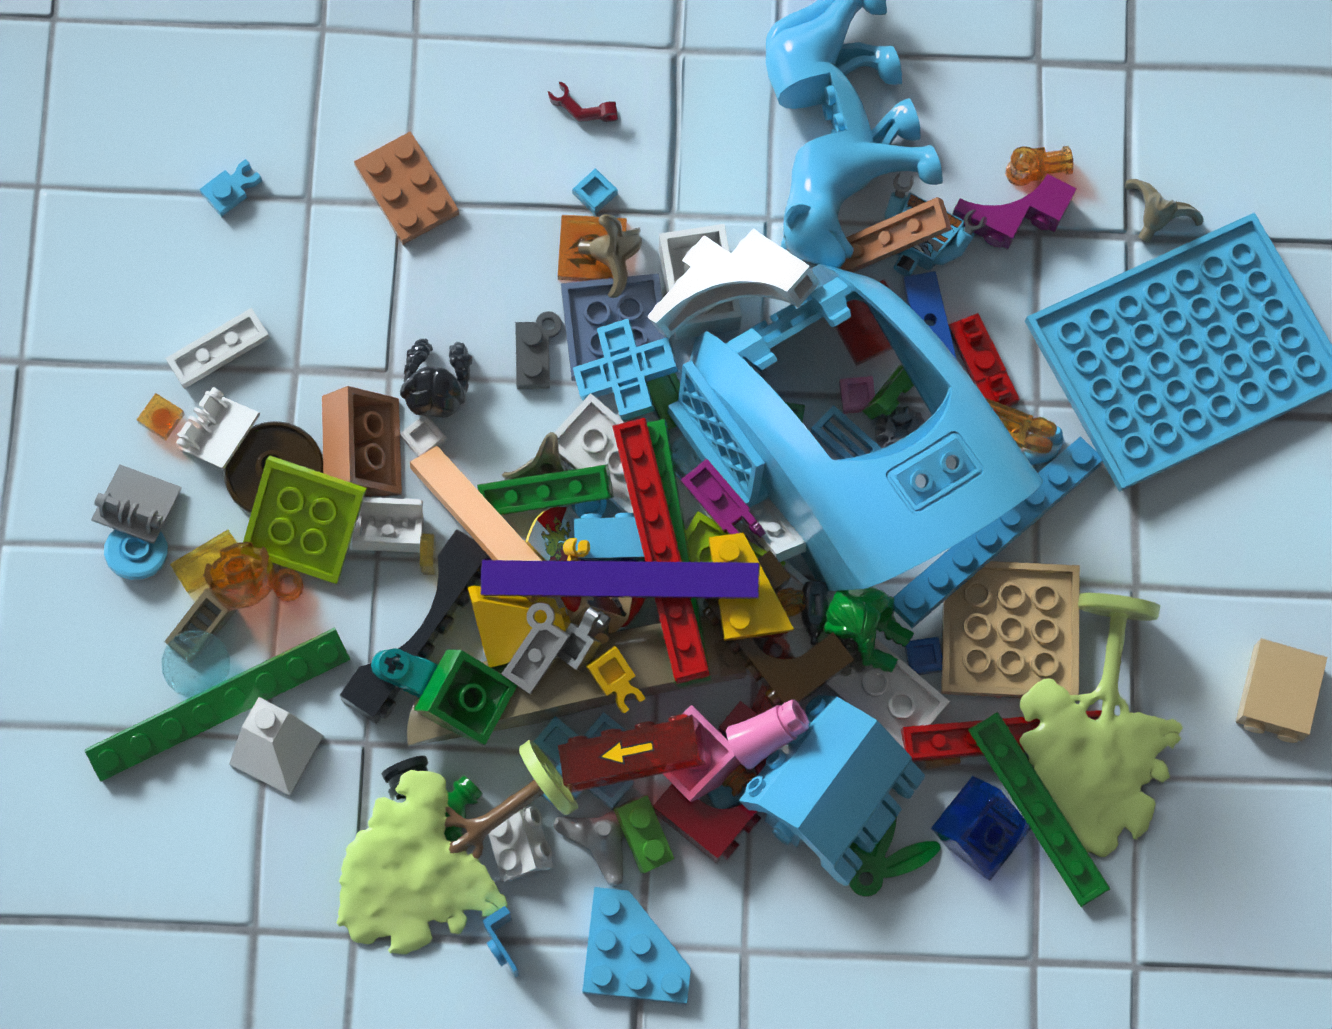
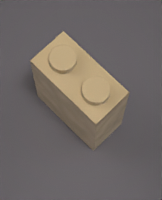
[1236,638,1328,743]

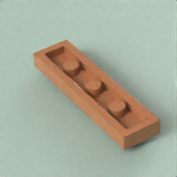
[839,197,952,273]

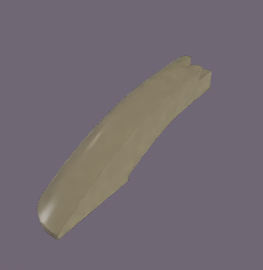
[407,615,748,747]

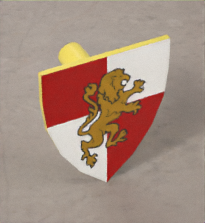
[525,507,575,561]

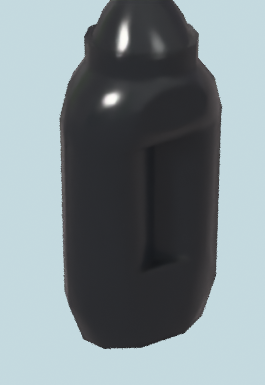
[801,581,828,646]

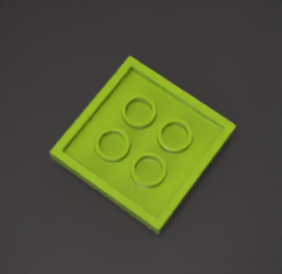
[240,456,367,584]

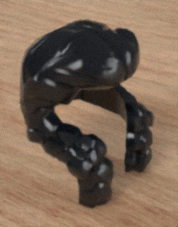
[400,338,472,418]

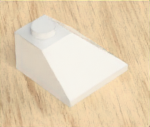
[229,697,323,796]

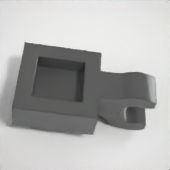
[558,607,611,672]

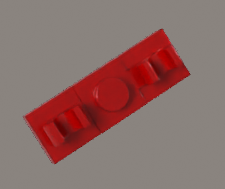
[948,313,1020,412]

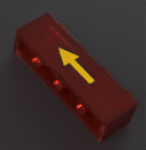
[558,714,706,793]

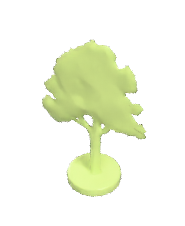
[1020,593,1183,857]

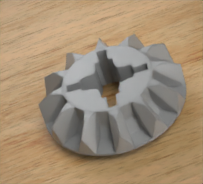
[875,406,925,448]

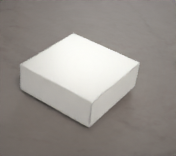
[400,415,447,457]

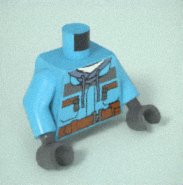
[884,172,987,276]

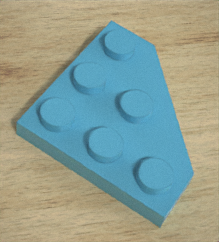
[582,887,691,1005]

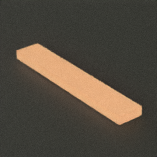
[410,446,542,603]

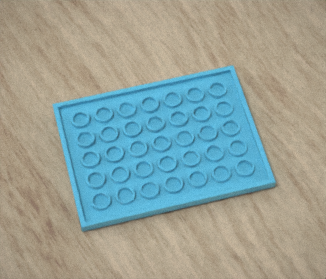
[1025,212,1332,492]

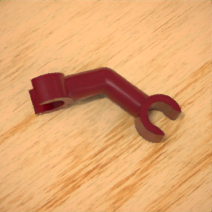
[548,82,618,122]

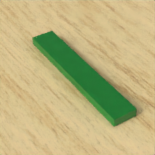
[968,711,1110,907]

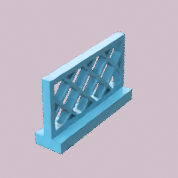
[667,361,768,508]

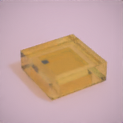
[420,533,436,575]

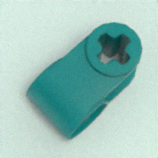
[371,648,438,698]

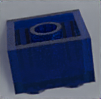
[930,776,1031,881]

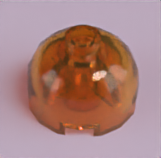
[204,541,275,609]

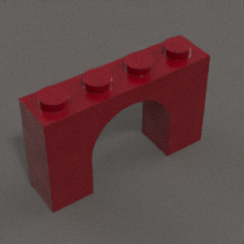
[653,701,768,864]

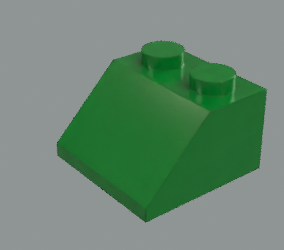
[414,650,517,746]

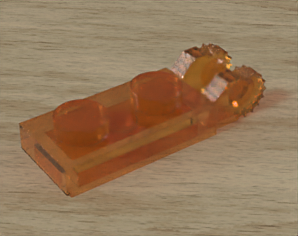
[985,398,1057,454]

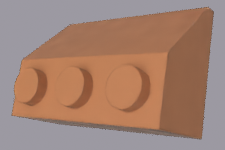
[322,386,402,497]

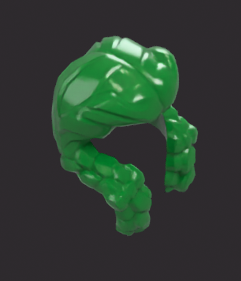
[824,586,914,673]

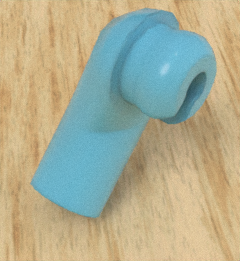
[1022,425,1064,465]

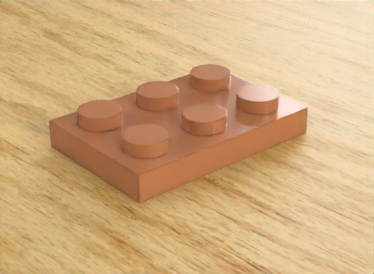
[354,131,459,245]

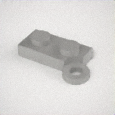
[502,603,571,694]

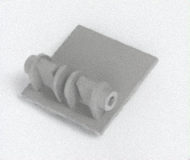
[91,464,182,544]

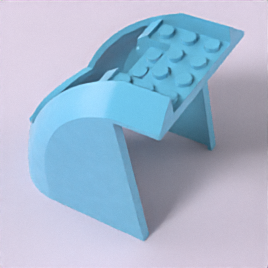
[690,264,1043,591]

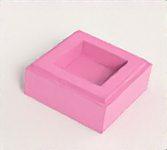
[839,376,875,414]

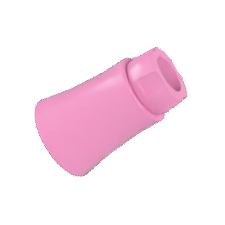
[726,700,809,770]

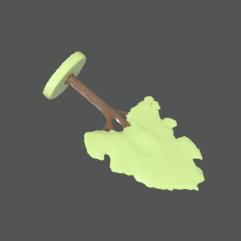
[336,740,578,954]

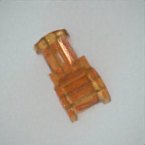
[1005,146,1074,186]

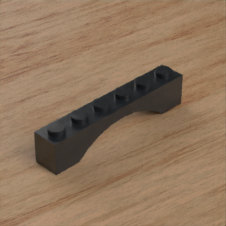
[339,529,491,724]

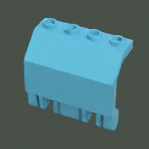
[739,695,925,886]

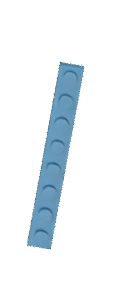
[894,436,1103,629]

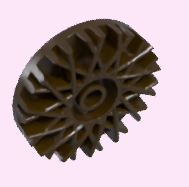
[223,421,323,516]

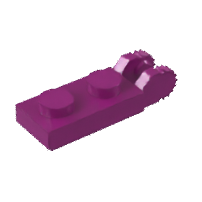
[681,459,766,538]

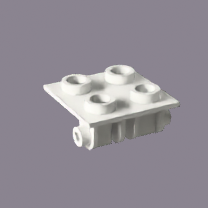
[176,387,260,469]

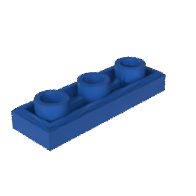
[903,271,957,360]

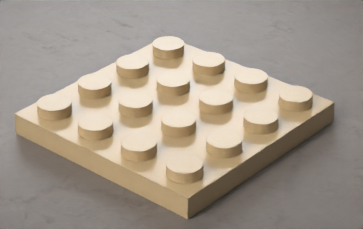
[941,561,1080,698]

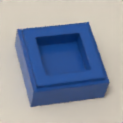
[905,637,942,675]

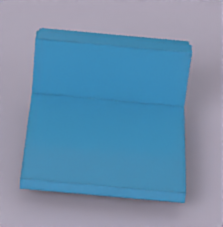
[482,906,519,978]

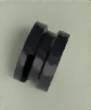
[381,756,429,800]

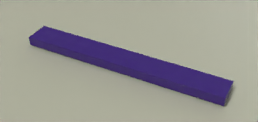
[481,560,760,599]

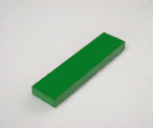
[477,464,614,515]

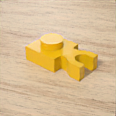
[586,646,646,713]

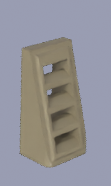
[164,588,237,663]

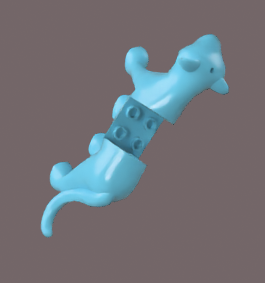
[766,0,943,269]

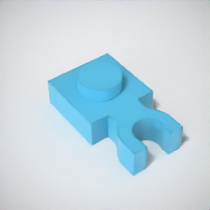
[200,159,262,217]

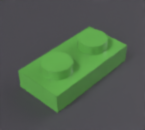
[862,364,914,420]
[613,795,675,873]

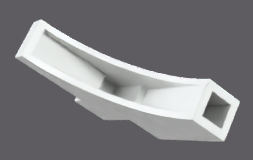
[647,229,820,338]

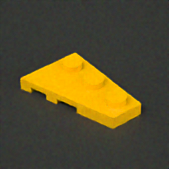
[709,533,794,641]

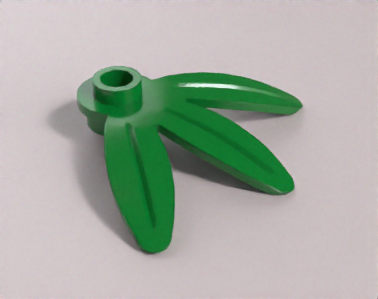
[849,816,941,897]

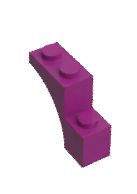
[952,174,1077,250]

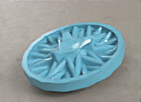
[104,530,168,580]

